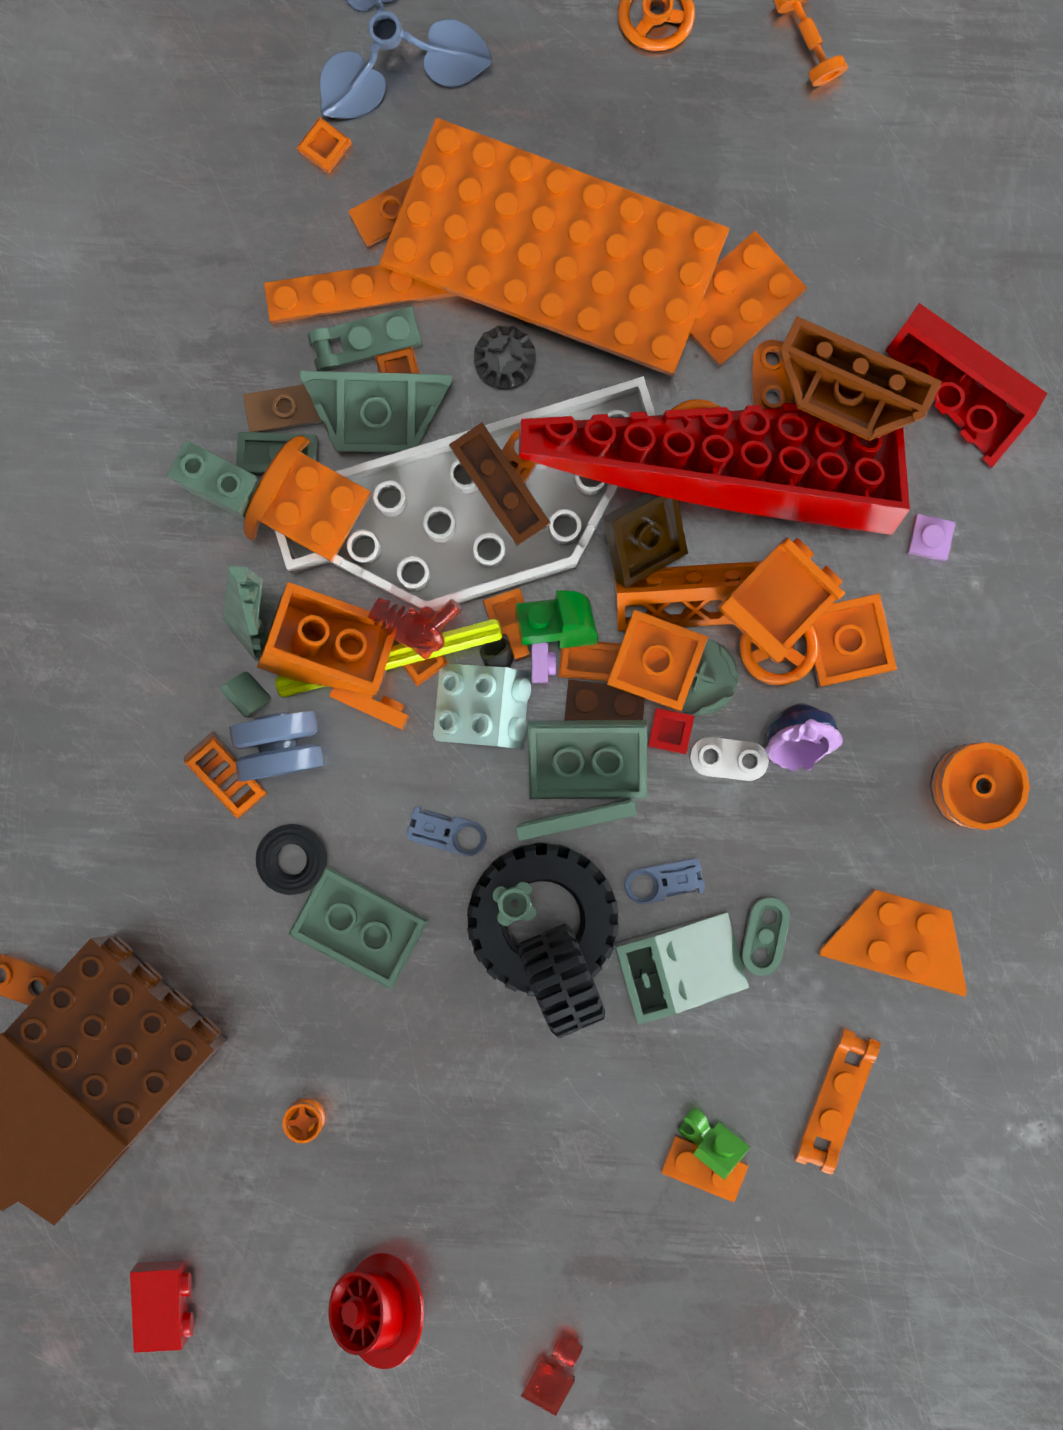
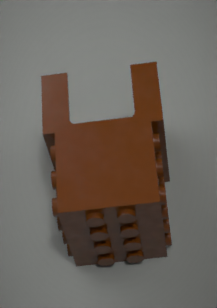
[0,935,227,1226]

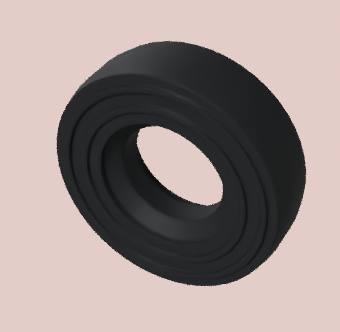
[255,824,327,895]

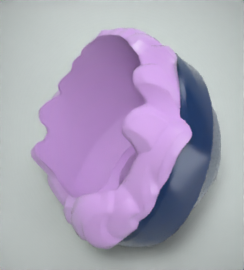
[765,703,843,772]

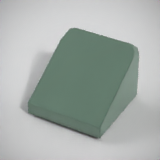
[220,672,271,718]

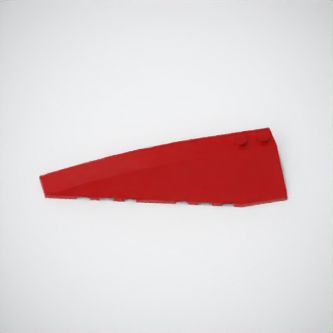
[519,403,910,535]

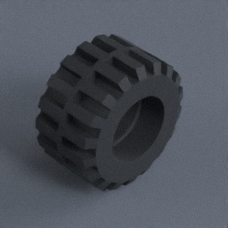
[519,923,605,1038]

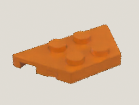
[818,889,967,997]

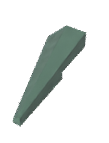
[222,565,268,661]

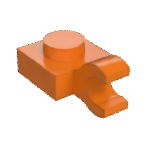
[483,588,530,662]

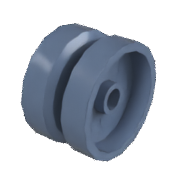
[229,711,325,782]

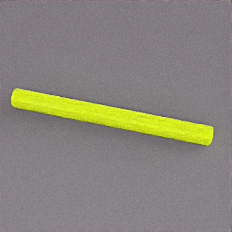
[275,619,502,697]

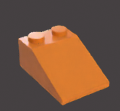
[257,582,400,695]

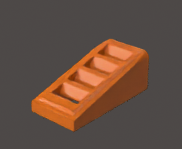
[184,732,266,818]

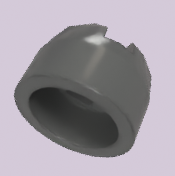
[480,638,514,668]

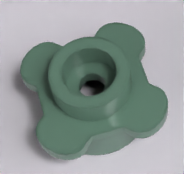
[493,882,537,926]

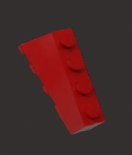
[885,303,1047,468]

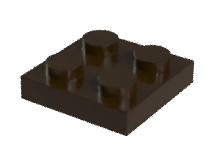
[603,493,688,588]

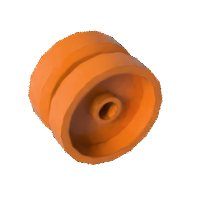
[931,742,1030,830]

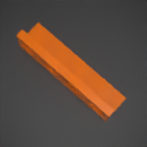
[614,561,761,631]

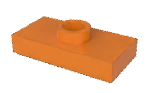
[348,176,413,248]

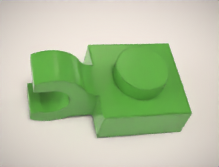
[678,1108,750,1180]

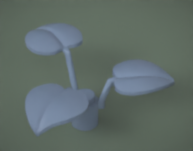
[320,0,492,119]

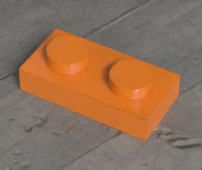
[660,1134,749,1202]

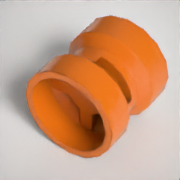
[282,1098,326,1143]

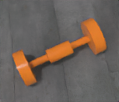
[773,0,848,86]

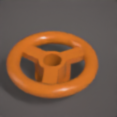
[618,0,695,51]
[740,625,819,686]

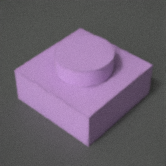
[907,514,956,562]
[532,643,556,684]

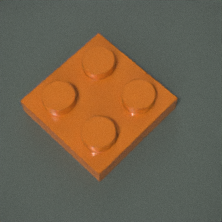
[813,593,897,687]
[606,610,708,711]

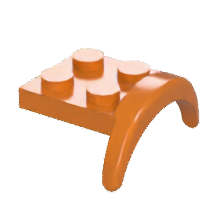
[243,435,371,562]

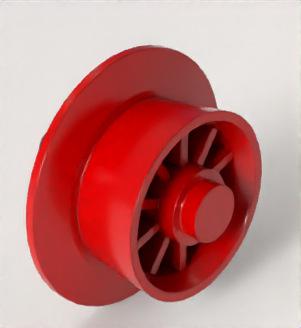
[328,1253,424,1369]

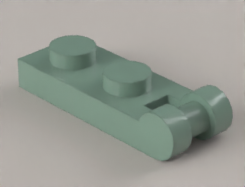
[307,306,423,371]

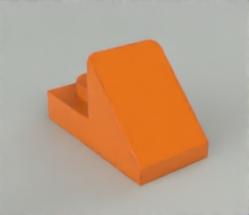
[329,670,410,730]

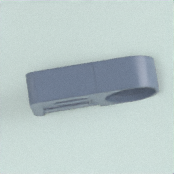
[406,806,487,856]
[624,858,705,904]

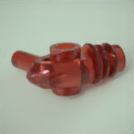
[368,597,462,659]

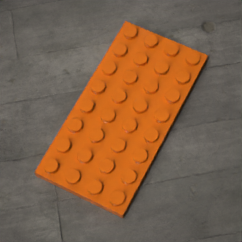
[380,117,730,377]

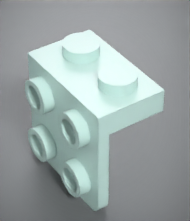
[433,664,531,749]

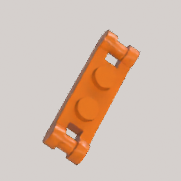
[794,1028,881,1175]

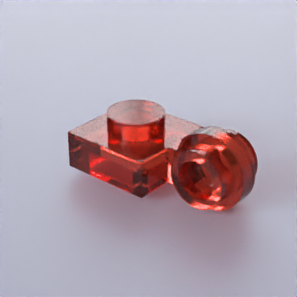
[521,1335,583,1416]

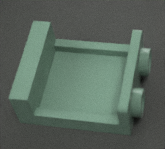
[167,441,258,520]

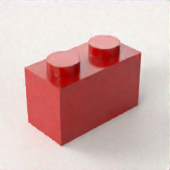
[130,1260,194,1353]

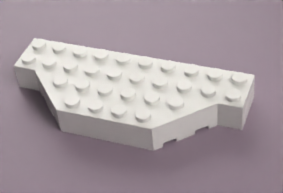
[275,376,656,614]

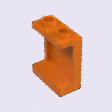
[717,538,845,663]

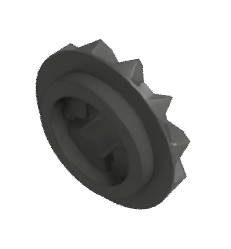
[474,325,536,388]

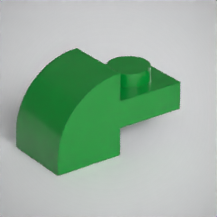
[515,590,598,649]

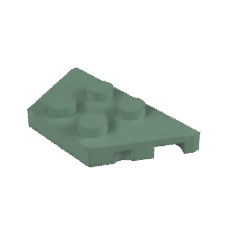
[300,371,452,453]

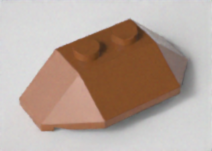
[779,316,942,441]

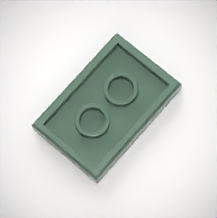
[528,720,647,799]
[516,799,637,841]
[288,865,429,990]

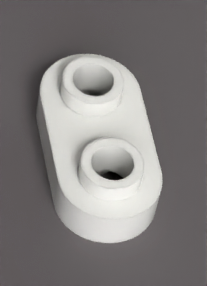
[689,737,769,781]

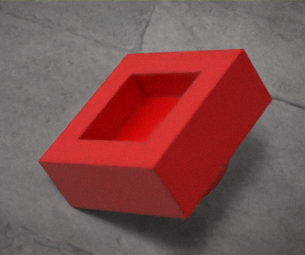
[647,708,695,755]

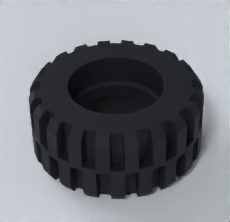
[467,843,619,996]

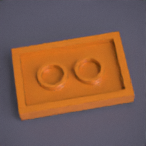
[689,231,807,368]

